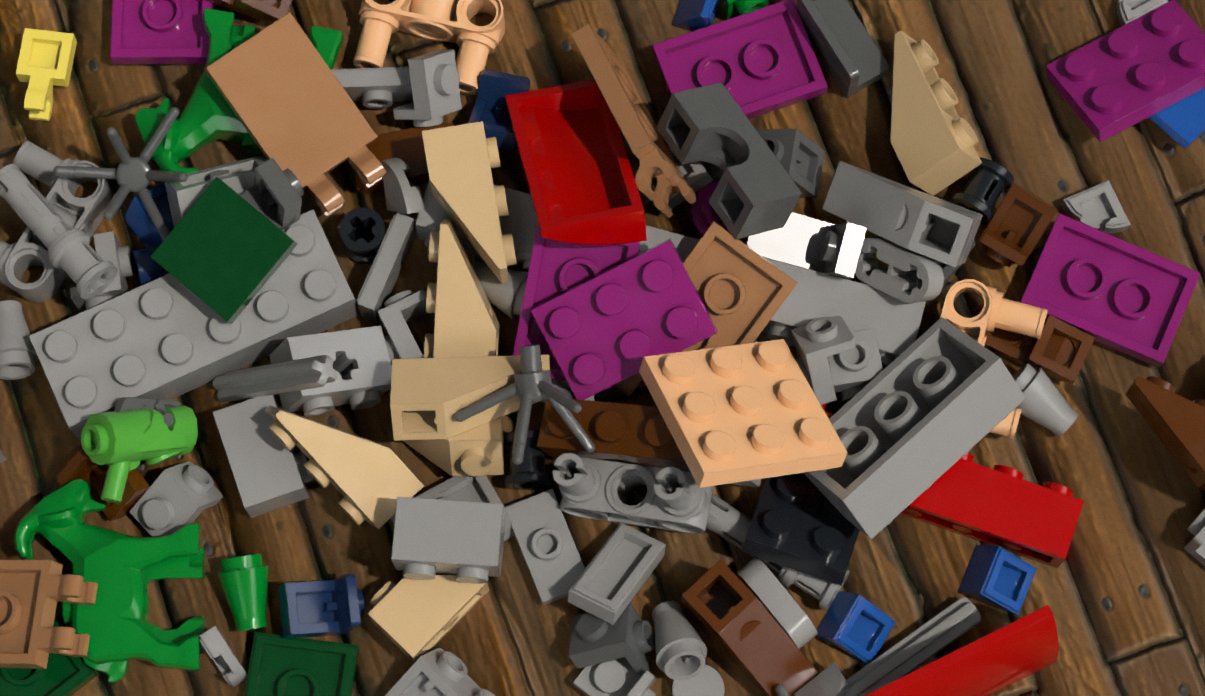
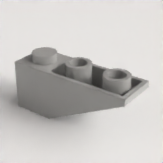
[822,161,983,268]

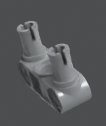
[0,141,113,303]
[553,453,714,534]

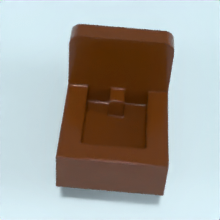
[978,183,1058,267]
[56,444,150,521]

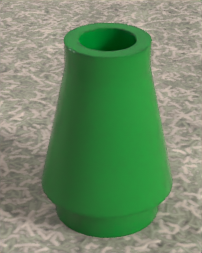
[217,553,269,632]

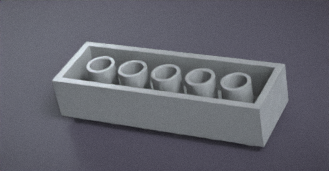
[29,210,360,441]

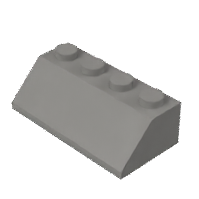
[804,317,1026,539]

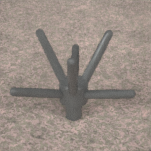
[53,107,188,241]
[454,345,595,465]

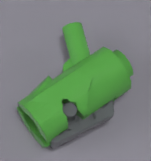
[81,397,198,504]

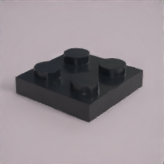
[741,474,860,586]

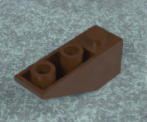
[1125,376,1205,491]
[680,559,819,696]

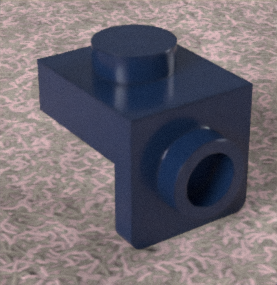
[468,69,530,151]
[278,574,364,639]

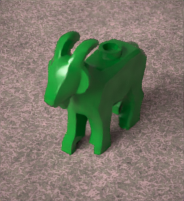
[135,8,343,174]
[13,479,205,683]

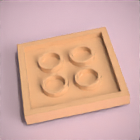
[639,339,848,488]

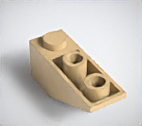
[890,30,982,196]
[422,121,517,283]
[424,219,500,358]
[390,355,550,441]
[264,405,424,529]

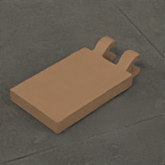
[205,12,387,217]
[571,24,696,218]
[614,221,798,397]
[0,560,98,669]

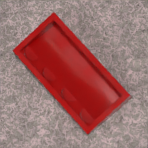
[505,79,647,245]
[865,605,1059,696]

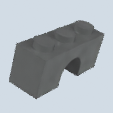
[656,82,802,240]

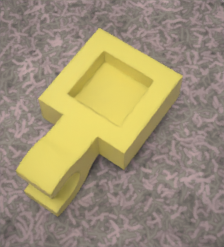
[16,28,77,122]

